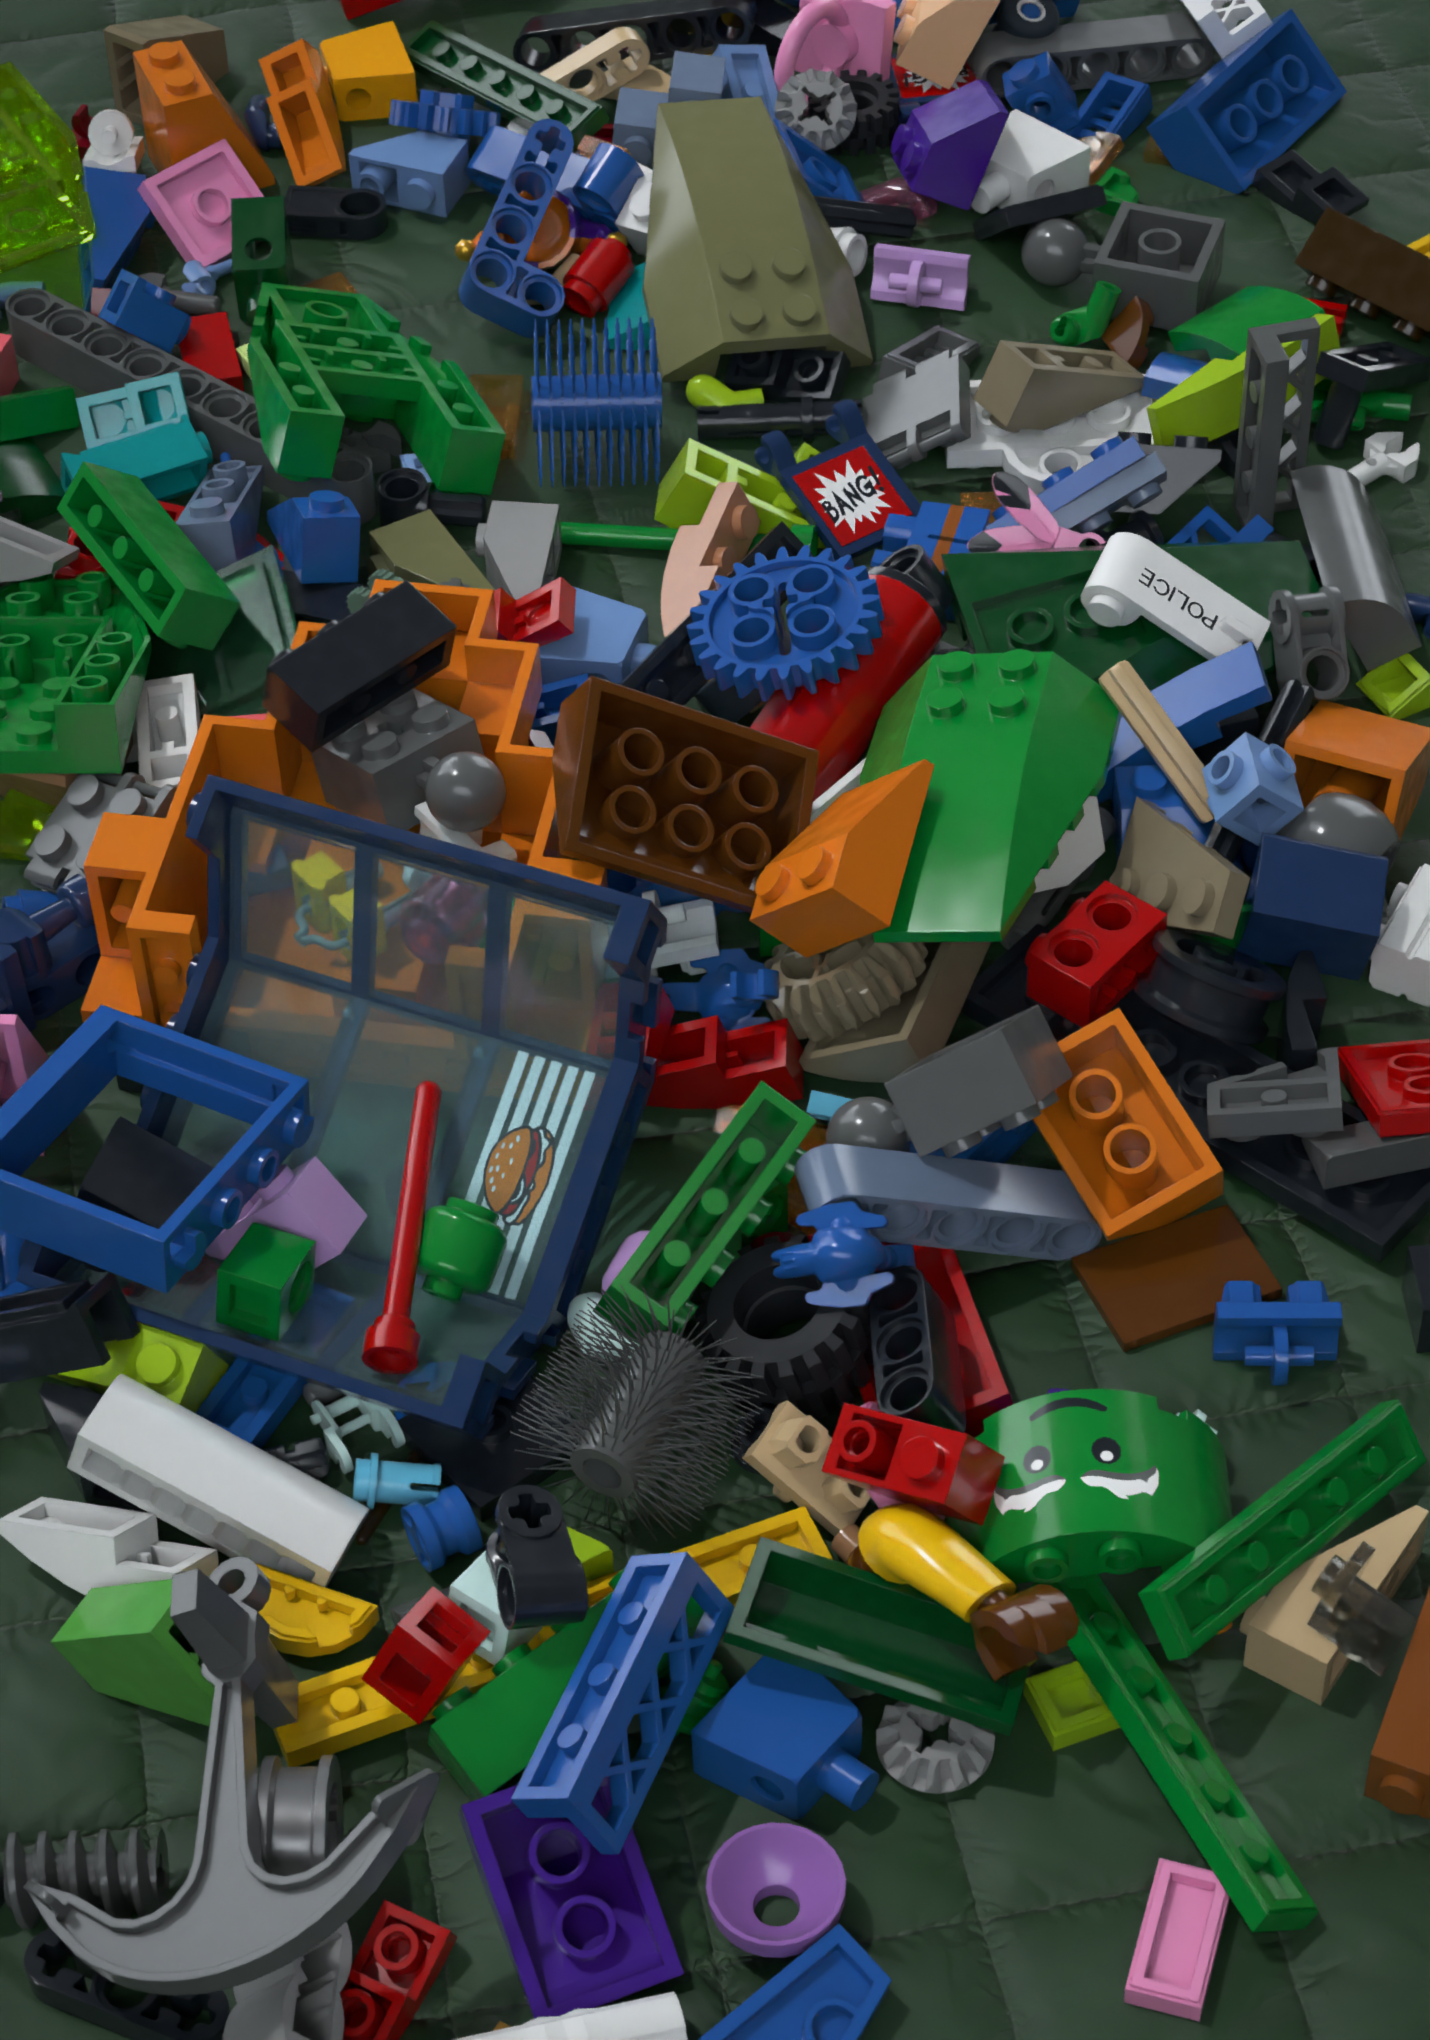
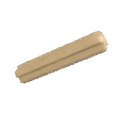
[1098,660,1214,824]

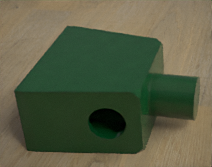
[231,196,294,327]

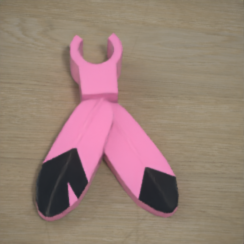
[967,471,1105,552]

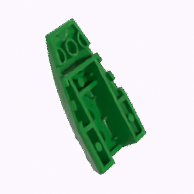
[859,649,1122,943]

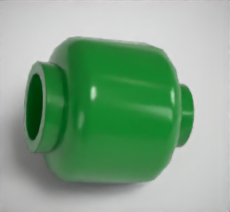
[416,1197,508,1304]

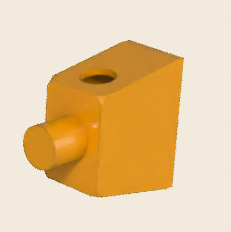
[319,21,417,122]

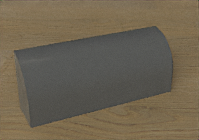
[1289,465,1422,671]

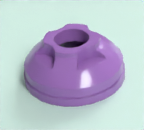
[706,1823,846,1958]

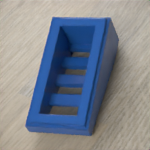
[1063,71,1153,164]

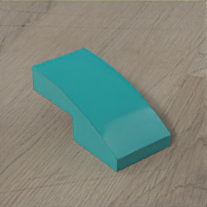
[75,371,192,449]

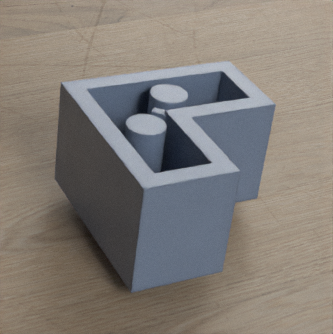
[612,51,726,170]

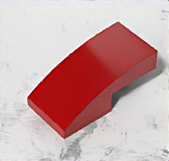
[494,577,576,647]

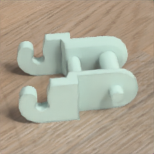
[310,1395,405,1474]

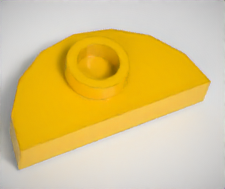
[254,1562,380,1657]

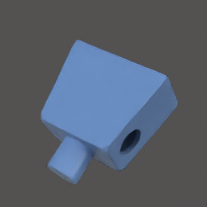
[539,587,657,685]

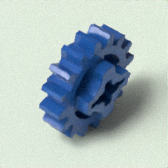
[389,89,501,148]

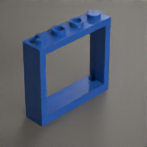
[0,1004,314,1294]

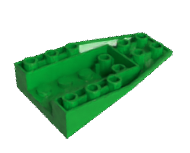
[0,571,152,774]

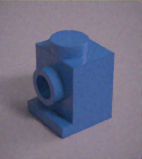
[1002,51,1080,132]
[98,269,191,353]

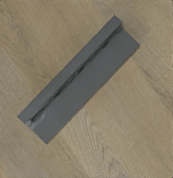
[1232,317,1321,528]

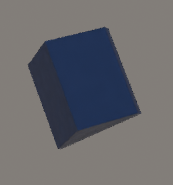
[1235,832,1389,981]

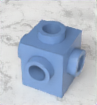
[1202,732,1304,846]

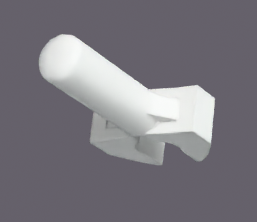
[1347,432,1420,486]

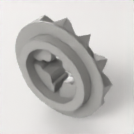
[775,67,857,151]
[876,1701,995,1794]

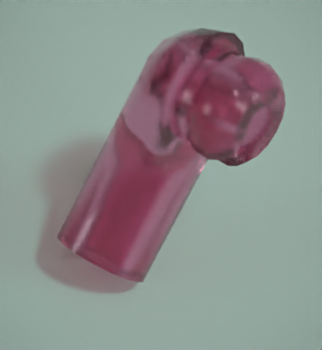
[860,177,938,220]

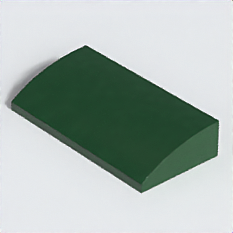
[723,1536,1029,1737]

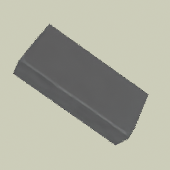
[1301,1121,1430,1190]

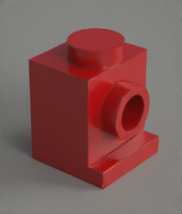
[361,1586,491,1725]

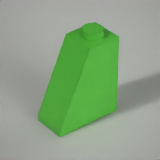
[50,1579,256,1727]

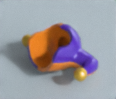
[455,190,628,271]

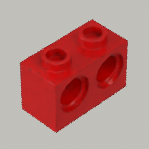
[1025,880,1167,1028]

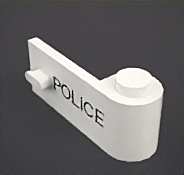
[1080,532,1271,660]

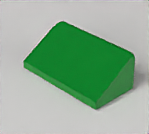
[0,385,80,442]

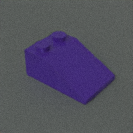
[458,1776,684,2019]

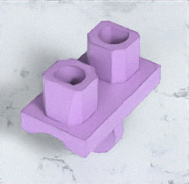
[870,243,971,311]

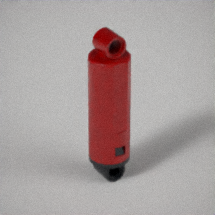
[750,544,954,802]

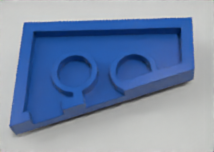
[698,1923,892,2040]

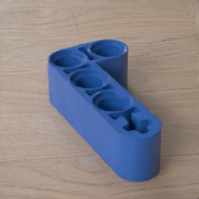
[458,119,574,338]
[464,125,644,240]

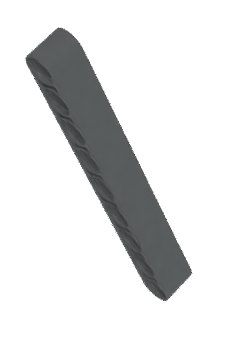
[5,288,378,525]

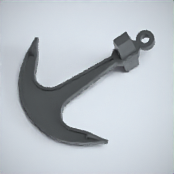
[23,1556,439,1996]

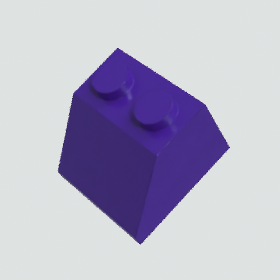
[891,79,1010,211]

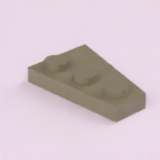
[1109,797,1250,940]

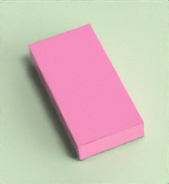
[1124,1858,1230,2022]

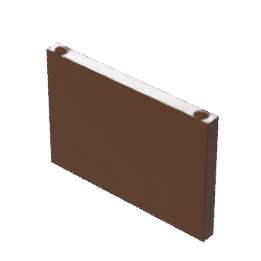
[1071,1204,1282,1352]

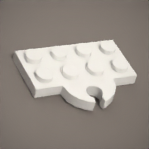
[945,374,1157,495]

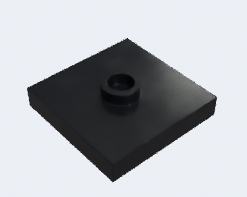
[973,184,1107,241]
[397,1376,586,1522]

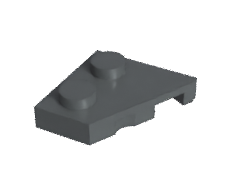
[1207,1047,1344,1142]

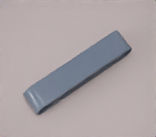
[794,1144,1102,1261]

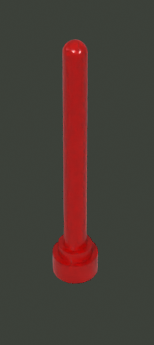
[362,1080,442,1375]

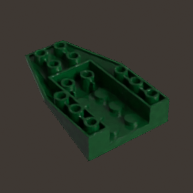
[941,541,1328,691]

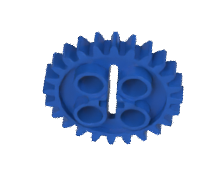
[687,545,885,701]

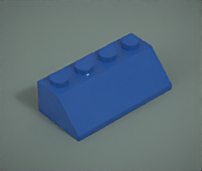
[1146,8,1347,194]

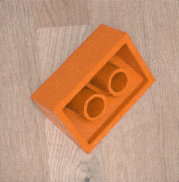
[1032,1007,1224,1241]

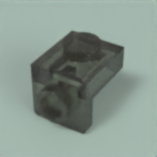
[1307,1541,1418,1676]

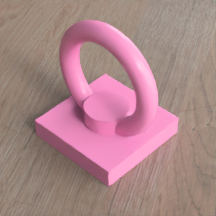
[774,0,897,117]

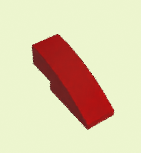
[646,1015,804,1109]

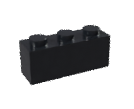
[262,580,457,753]

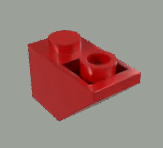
[821,1402,1005,1526]

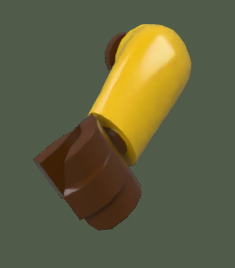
[847,1503,1079,1682]

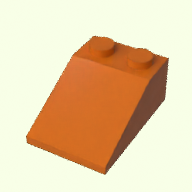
[749,759,934,958]

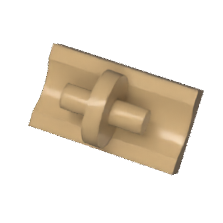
[743,1400,871,1537]

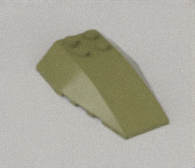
[642,97,873,383]

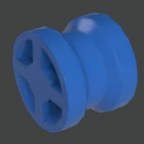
[401,1485,483,1573]

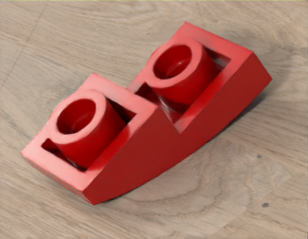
[339,1899,458,2040]

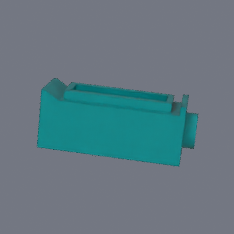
[61,413,213,502]

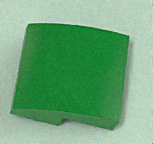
[1168,285,1325,361]

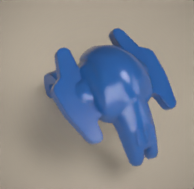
[662,948,779,1031]
[771,1201,916,1308]

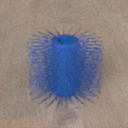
[531,316,662,489]

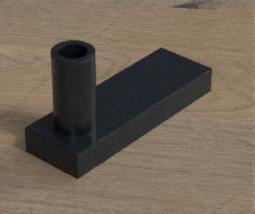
[1312,341,1430,449]

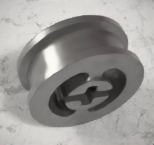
[257,1755,344,1877]

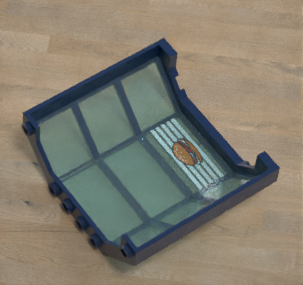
[16,774,667,1440]

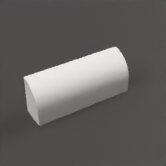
[66,1373,370,1587]

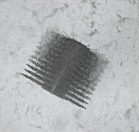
[510,1285,767,1542]

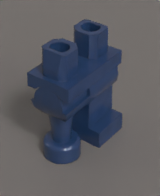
[0,874,101,1032]

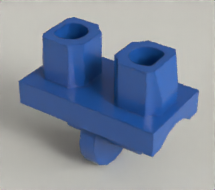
[1212,1281,1343,1386]

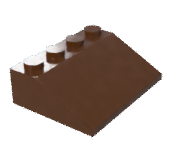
[552,676,819,913]

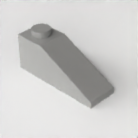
[475,500,562,600]

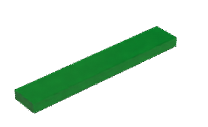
[1138,1399,1427,1660]
[1030,1574,1319,1933]

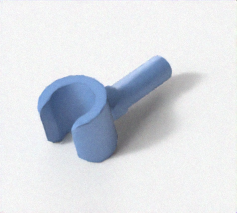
[181,258,232,295]

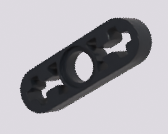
[24,1928,231,2040]

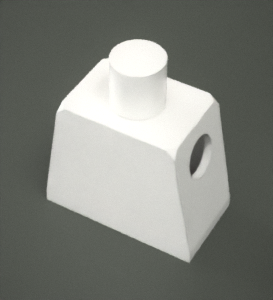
[971,109,1091,214]

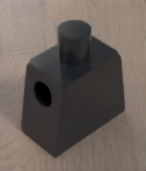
[77,1116,214,1273]

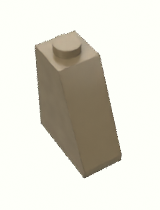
[103,15,229,126]

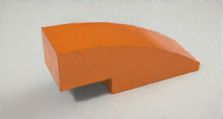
[259,38,346,186]

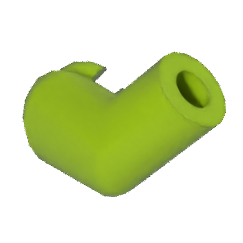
[686,374,764,409]

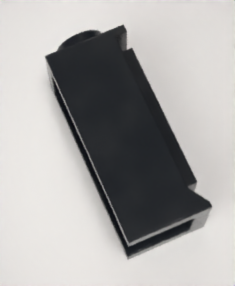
[0,1272,141,1384]

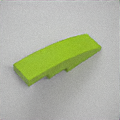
[1146,313,1340,446]

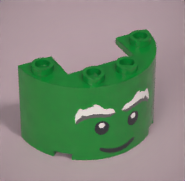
[946,1389,1233,1595]

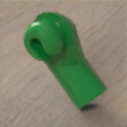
[1049,281,1122,347]
[1350,390,1413,432]

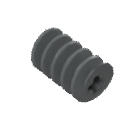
[3,1828,169,1930]

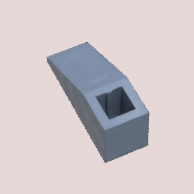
[176,460,265,587]

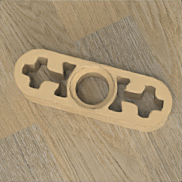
[540,27,650,102]

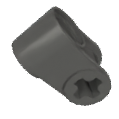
[1268,585,1350,702]

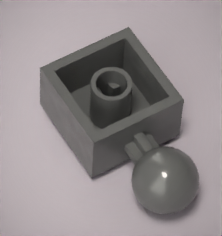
[1021,201,1226,331]
[311,688,506,832]
[826,1004,1073,1158]

